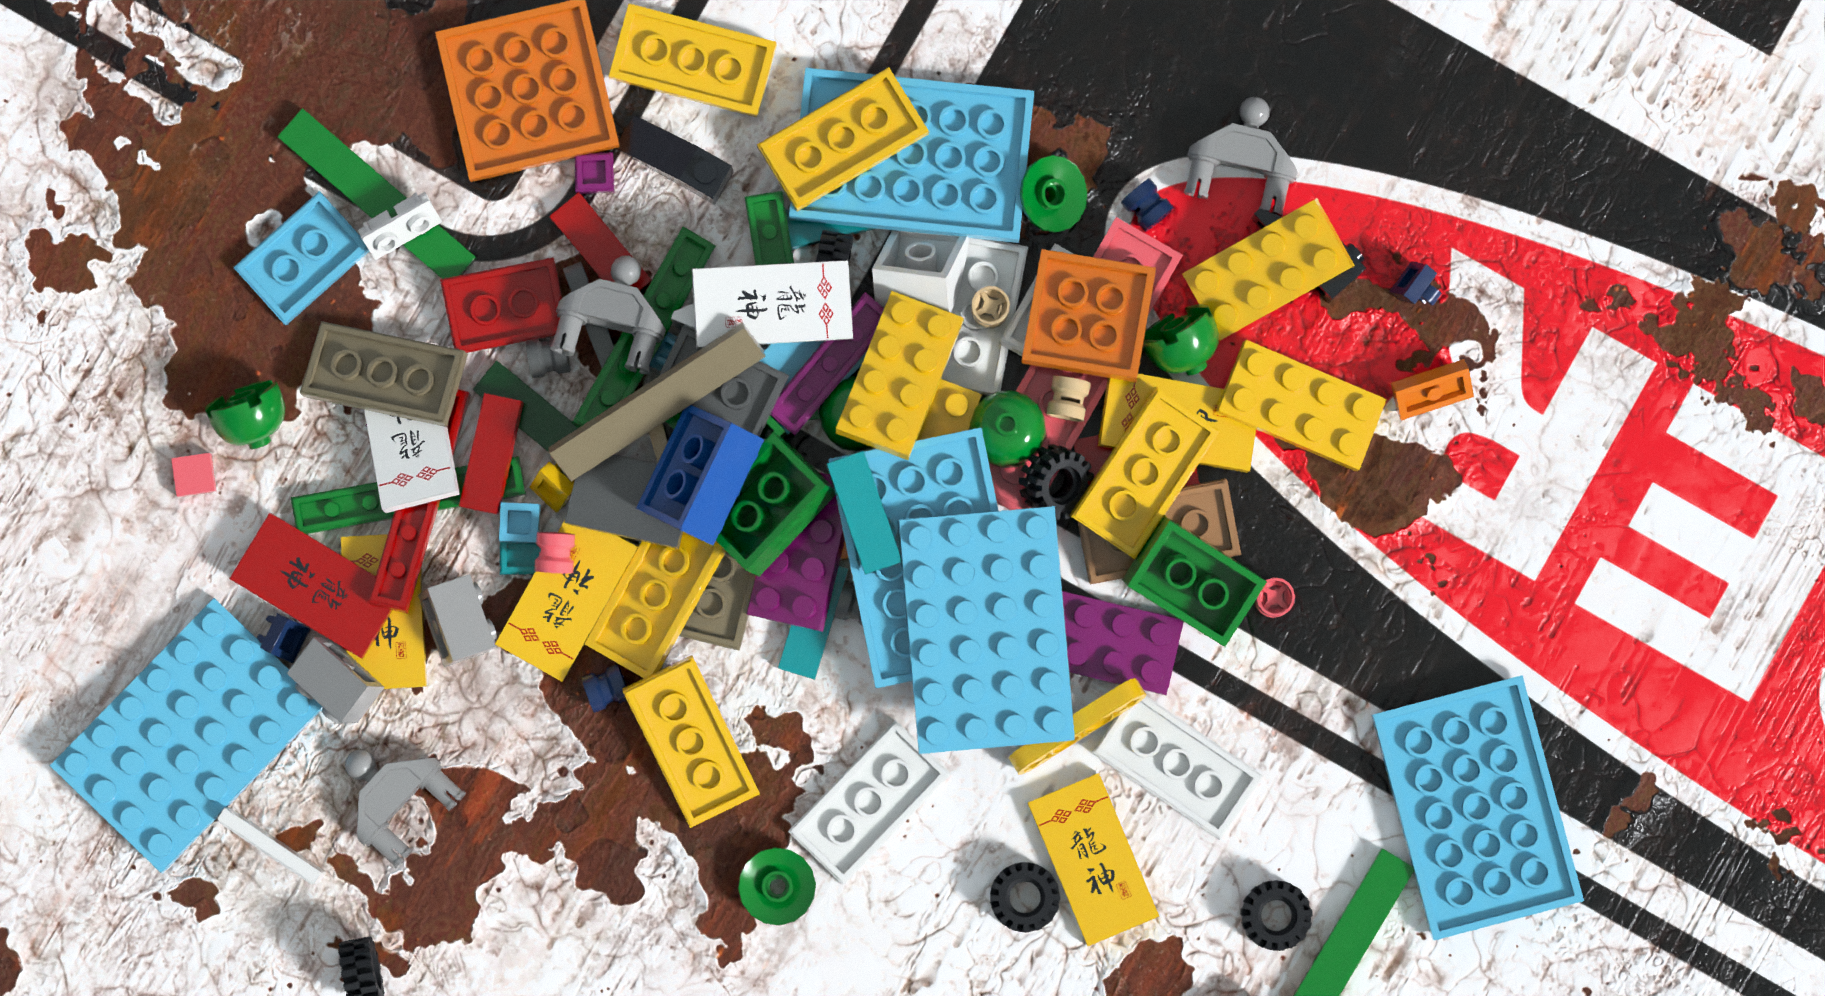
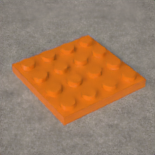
[435,0,620,182]

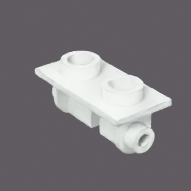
[358,192,442,260]

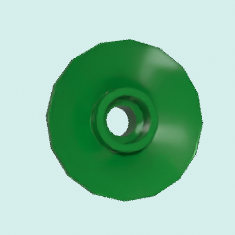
[1020,155,1087,232]
[738,848,816,926]

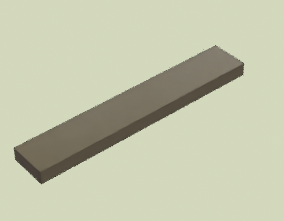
[548,322,766,482]

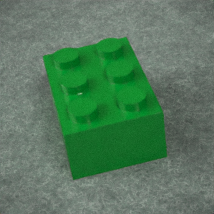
[716,433,836,577]
[1122,515,1267,647]

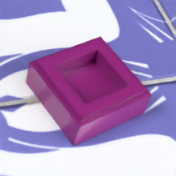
[574,153,615,194]

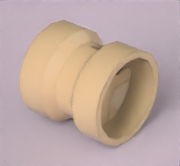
[971,286,1010,329]
[1046,376,1091,422]

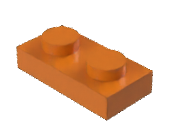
[1391,359,1474,421]

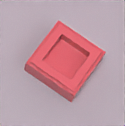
[171,453,217,497]

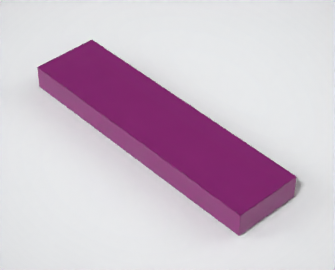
[770,292,884,436]

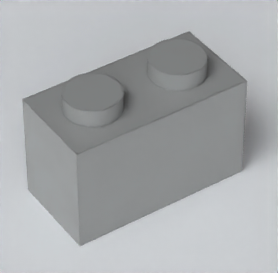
[418,574,497,667]
[286,637,384,724]

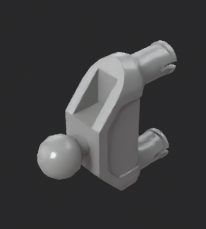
[1184,97,1298,216]
[550,256,666,374]
[345,749,466,869]

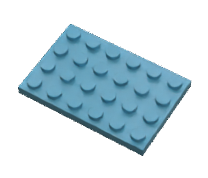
[789,67,1034,243]
[828,428,999,688]
[898,506,1075,754]
[50,598,323,874]
[1371,675,1584,941]

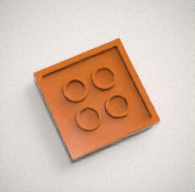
[1022,249,1156,382]

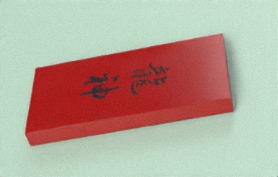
[229,513,393,659]

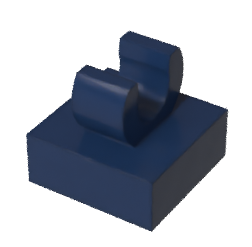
[1389,261,1442,306]
[257,613,310,663]

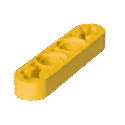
[1009,678,1146,775]

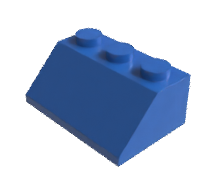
[636,405,764,545]

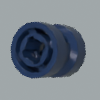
[1121,178,1175,232]
[581,664,627,713]

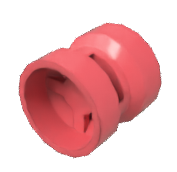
[534,532,575,573]
[1254,578,1295,618]

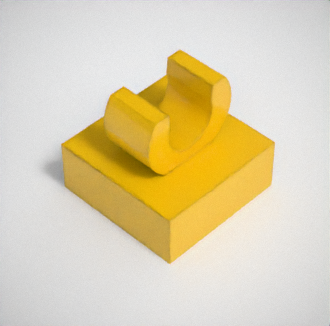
[529,461,575,513]

